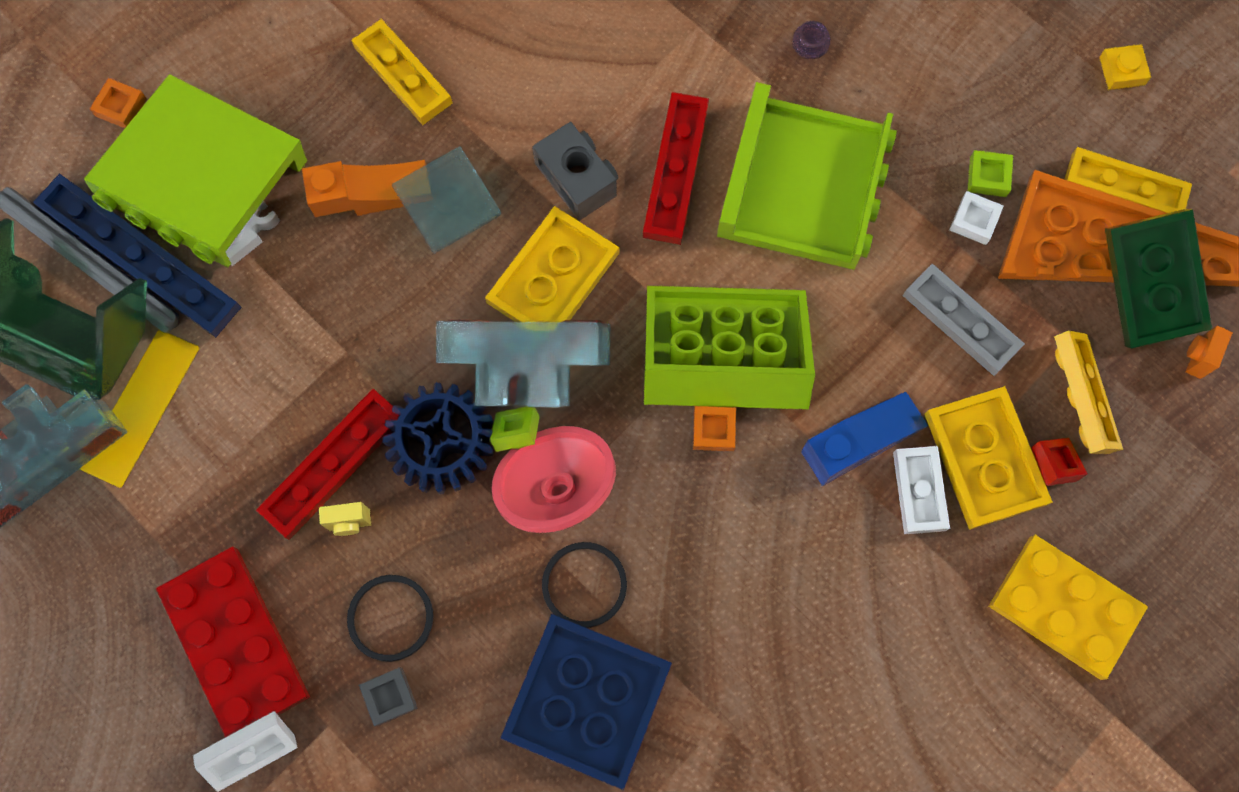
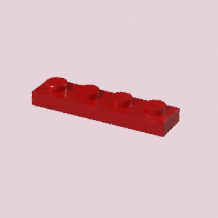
[643,92,709,245]
[256,389,399,540]

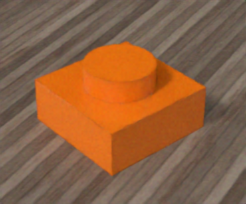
[90,78,147,128]
[1186,325,1233,379]
[693,406,736,452]

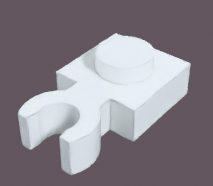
[226,201,280,266]

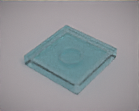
[392,146,502,254]

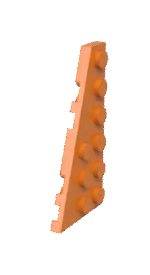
[998,170,1239,287]

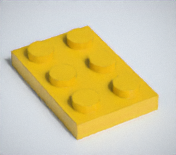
[485,206,620,346]
[924,386,1053,530]
[988,535,1148,680]

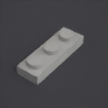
[902,264,1025,376]

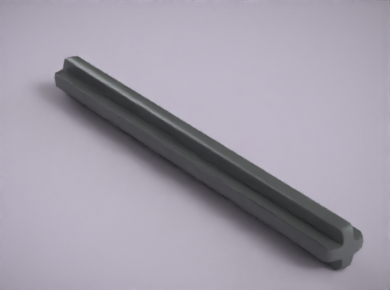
[0,187,180,333]

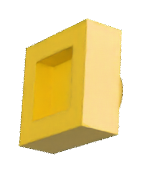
[1099,44,1151,90]

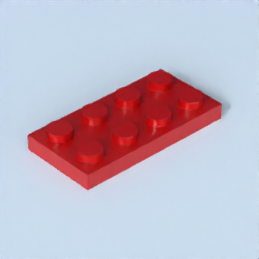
[156,546,310,738]

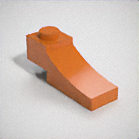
[302,160,433,217]

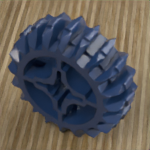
[383,382,494,494]

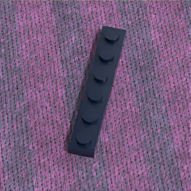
[33,173,242,338]

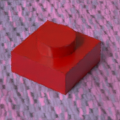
[1031,438,1088,486]

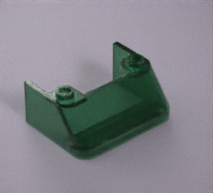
[0,218,147,403]

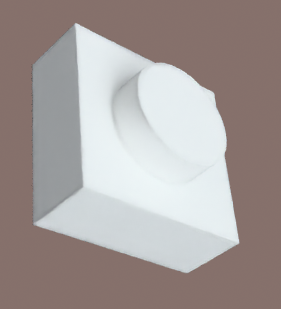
[949,191,1004,245]

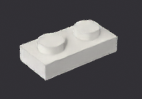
[893,446,950,534]
[193,711,298,792]

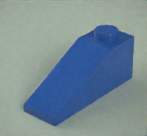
[801,392,928,487]

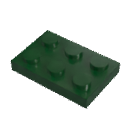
[1105,209,1212,348]

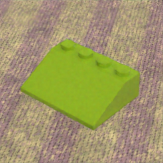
[644,286,815,409]

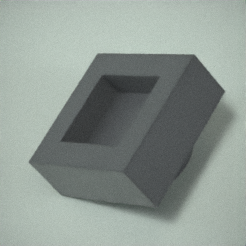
[359,667,418,727]

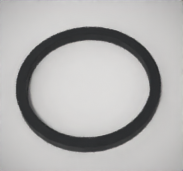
[542,542,627,628]
[347,575,433,662]

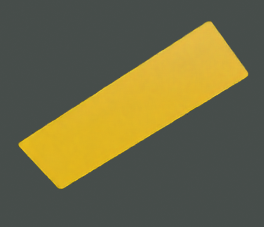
[80,330,199,488]

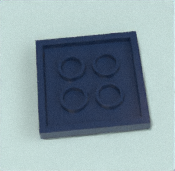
[500,614,672,790]

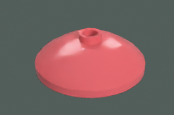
[492,426,616,533]

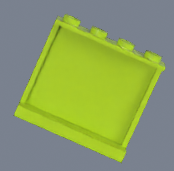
[84,74,307,268]
[717,82,897,270]

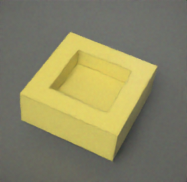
[319,502,371,536]

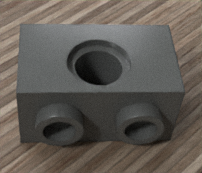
[532,121,618,221]

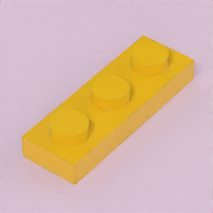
[352,18,453,125]
[1065,147,1192,213]
[1054,331,1123,454]

